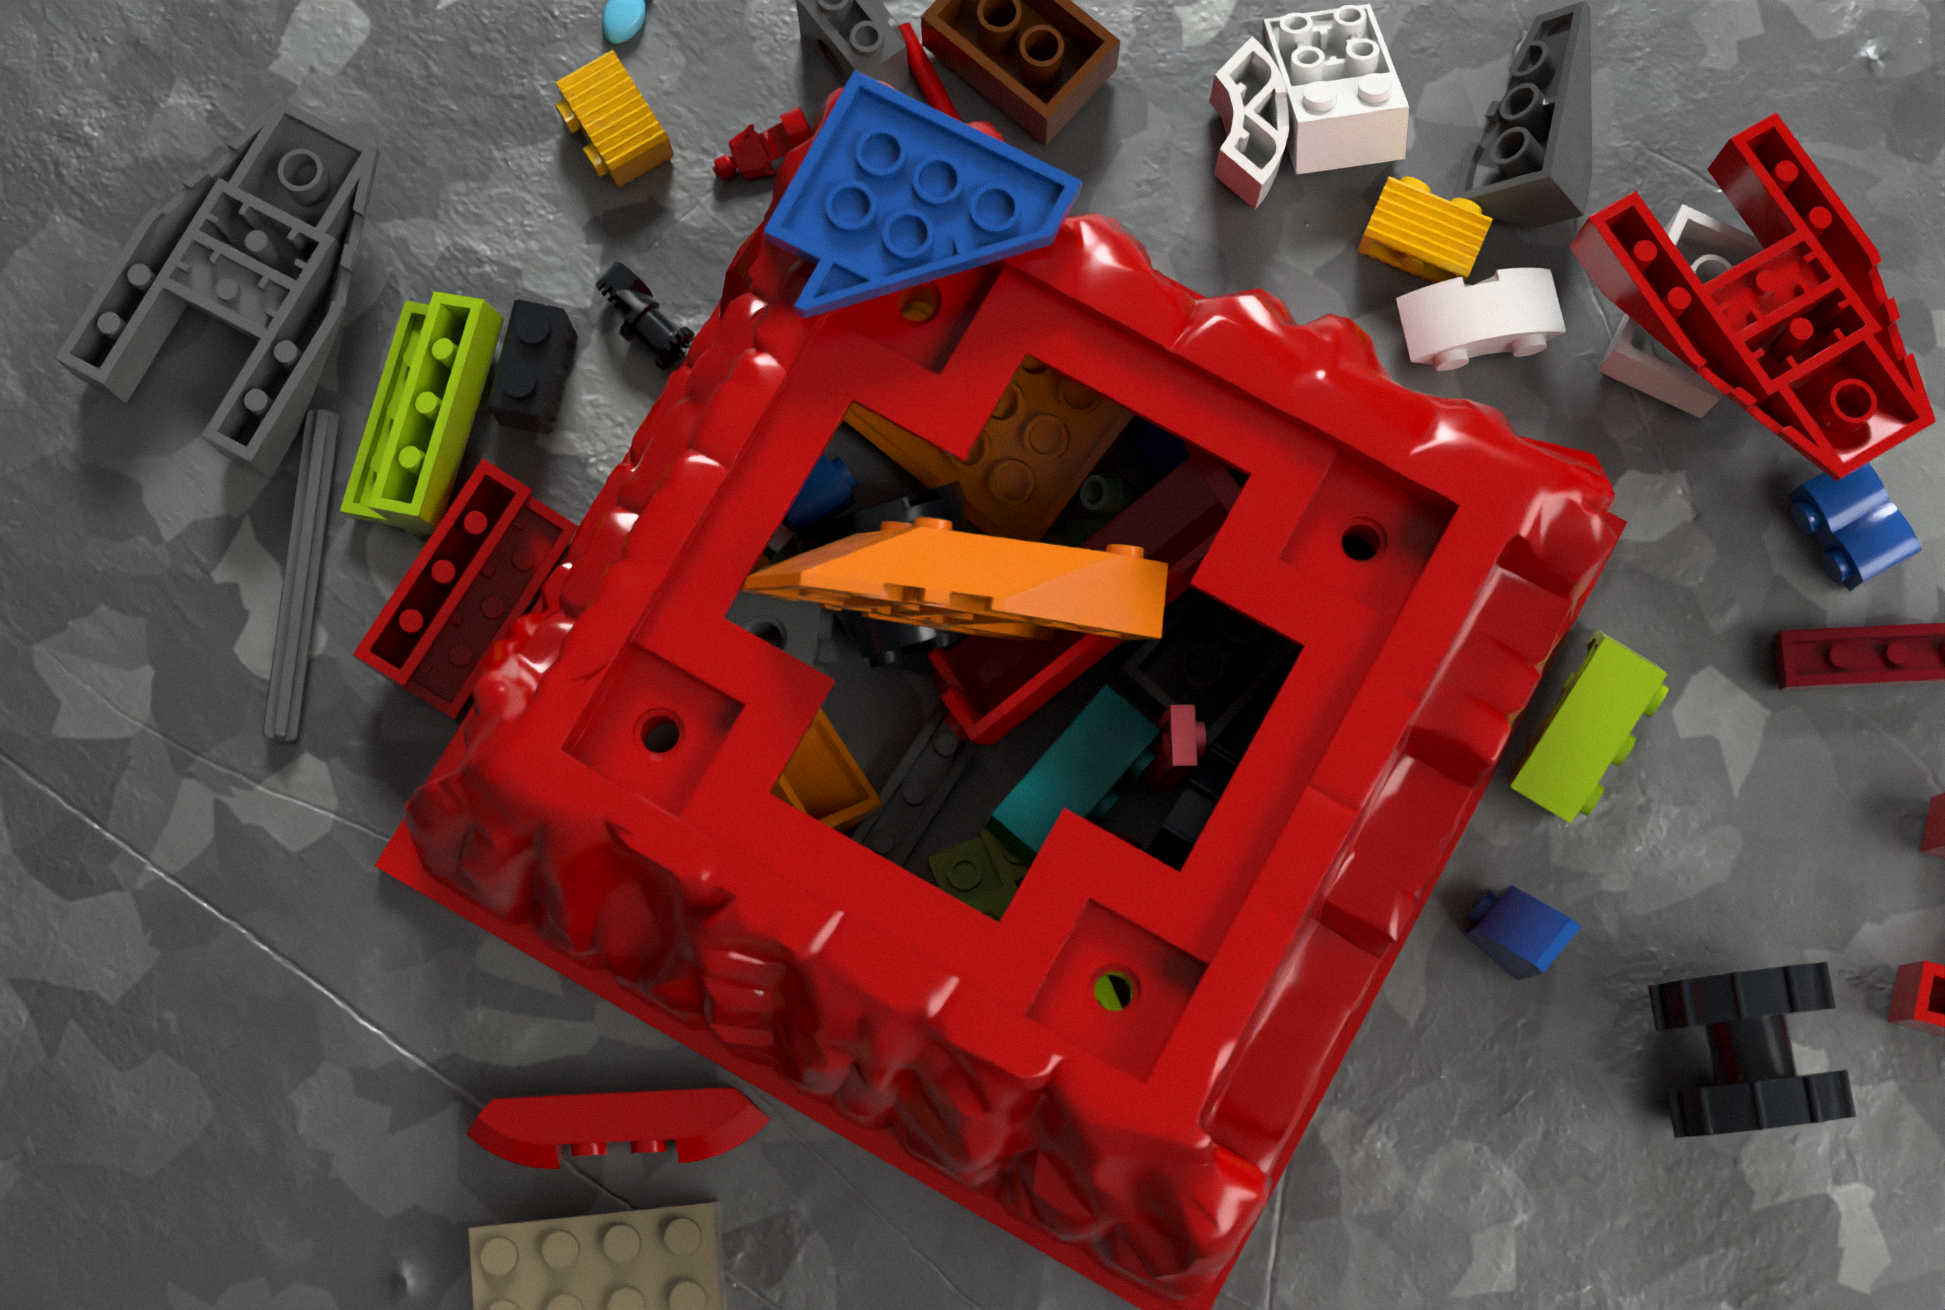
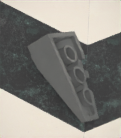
[1454,1,1592,228]

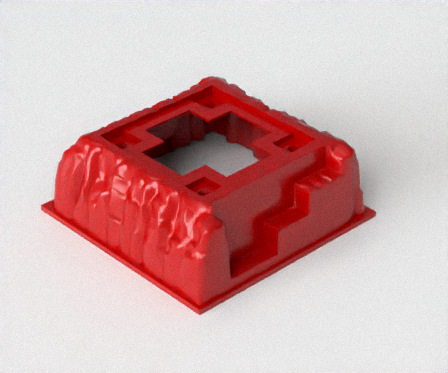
[375,81,1627,1310]

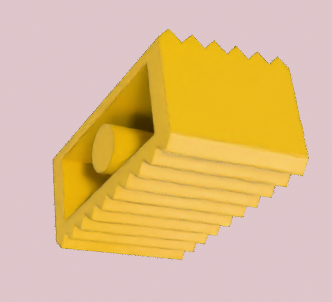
[554,50,674,188]
[1357,176,1493,284]

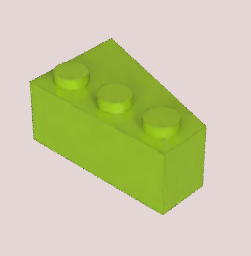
[1508,629,1669,824]

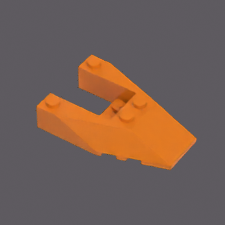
[741,518,1168,643]

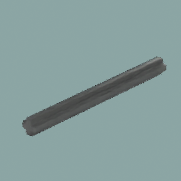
[263,409,340,742]

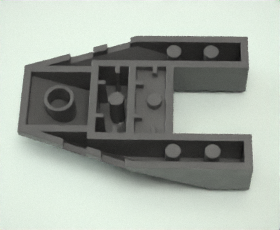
[54,98,380,480]

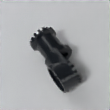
[595,261,695,371]

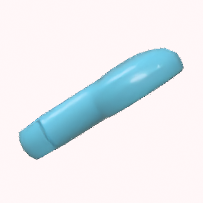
[602,0,646,45]

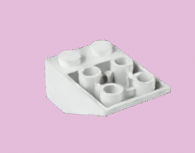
[1263,4,1409,175]

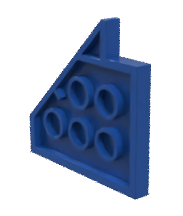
[763,70,1082,319]

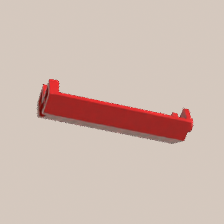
[927,442,1246,746]

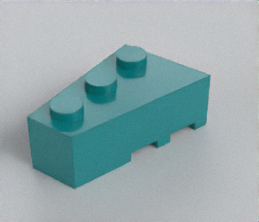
[985,684,1161,867]

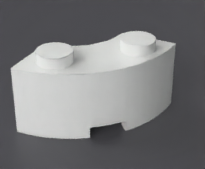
[1209,36,1290,210]
[1396,268,1566,371]

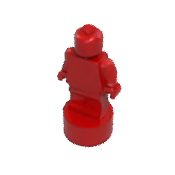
[712,106,812,180]

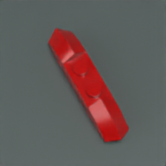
[466,1087,770,1169]

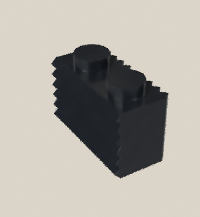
[487,299,578,434]

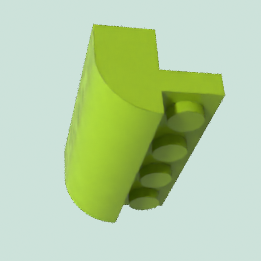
[340,291,504,536]

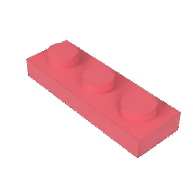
[1146,705,1206,792]

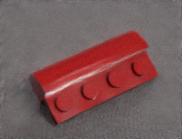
[353,458,579,720]

